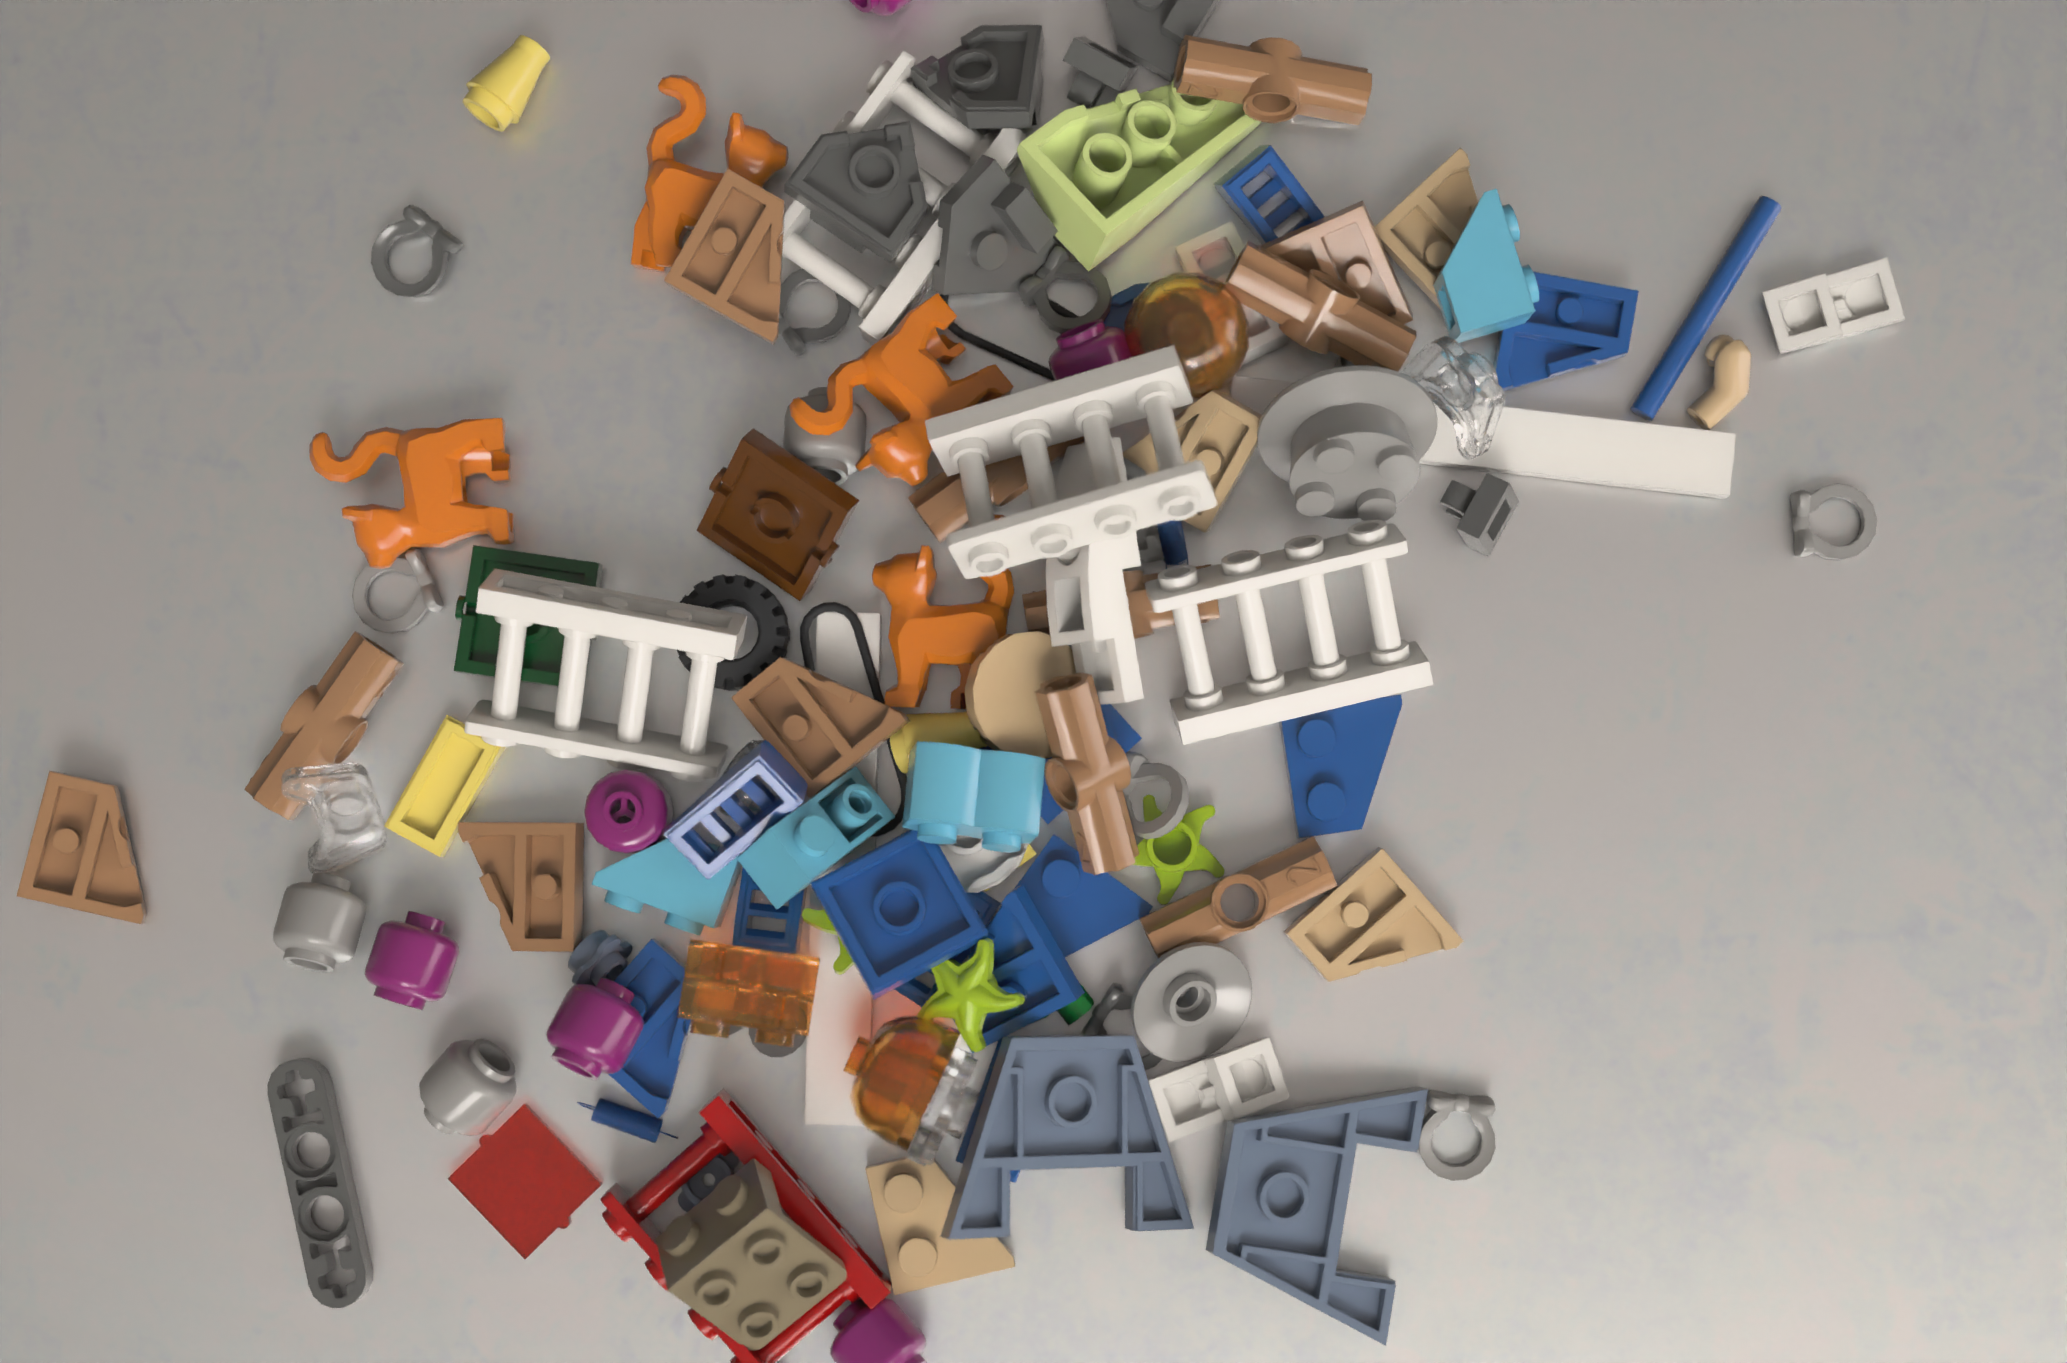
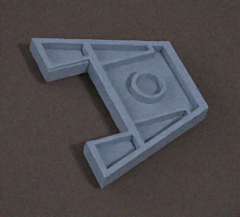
[941,1034,1194,1240]
[1205,1086,1428,1346]

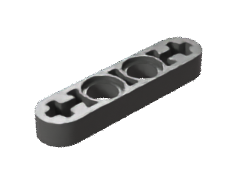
[267,1058,373,1308]

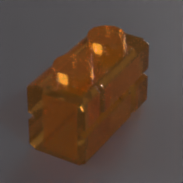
[678,939,820,1048]

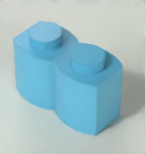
[902,742,1045,852]

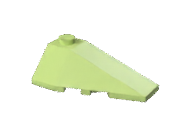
[1017,78,1262,271]

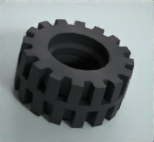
[677,574,790,691]

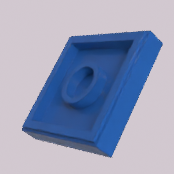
[811,829,988,1000]

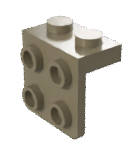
[656,1158,847,1350]

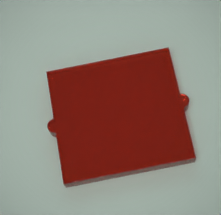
[447,1103,603,1259]

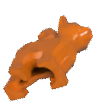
[631,74,789,273]
[789,293,1014,486]
[309,418,515,569]
[872,514,1014,709]

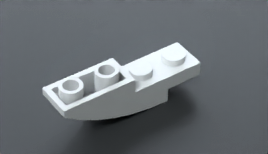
[1046,437,1144,705]

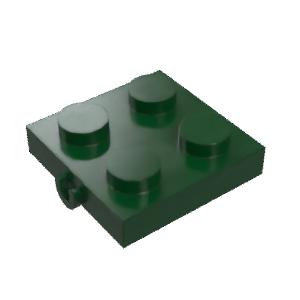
[454,545,603,687]

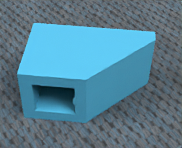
[1433,188,1539,345]
[737,766,895,910]
[592,839,743,936]

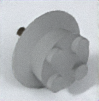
[1257,356,1438,521]

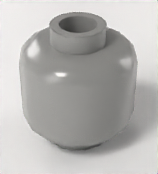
[783,387,867,485]
[273,873,366,972]
[419,1039,517,1136]

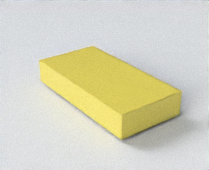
[384,715,506,857]

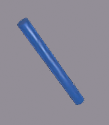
[1630,196,1782,421]

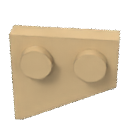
[1375,147,1478,310]
[1123,389,1262,533]
[1283,847,1463,982]
[865,1151,1015,1295]

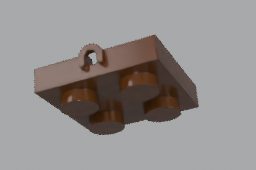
[696,428,859,601]

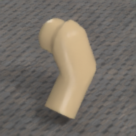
[1687,334,1751,430]

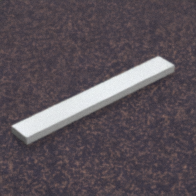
[1229,375,1736,499]
[804,612,882,1126]

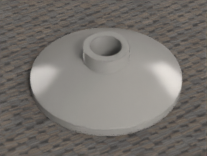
[1131,942,1252,1062]

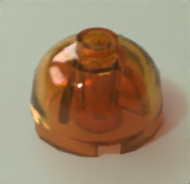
[1124,272,1249,399]
[843,1015,960,1151]

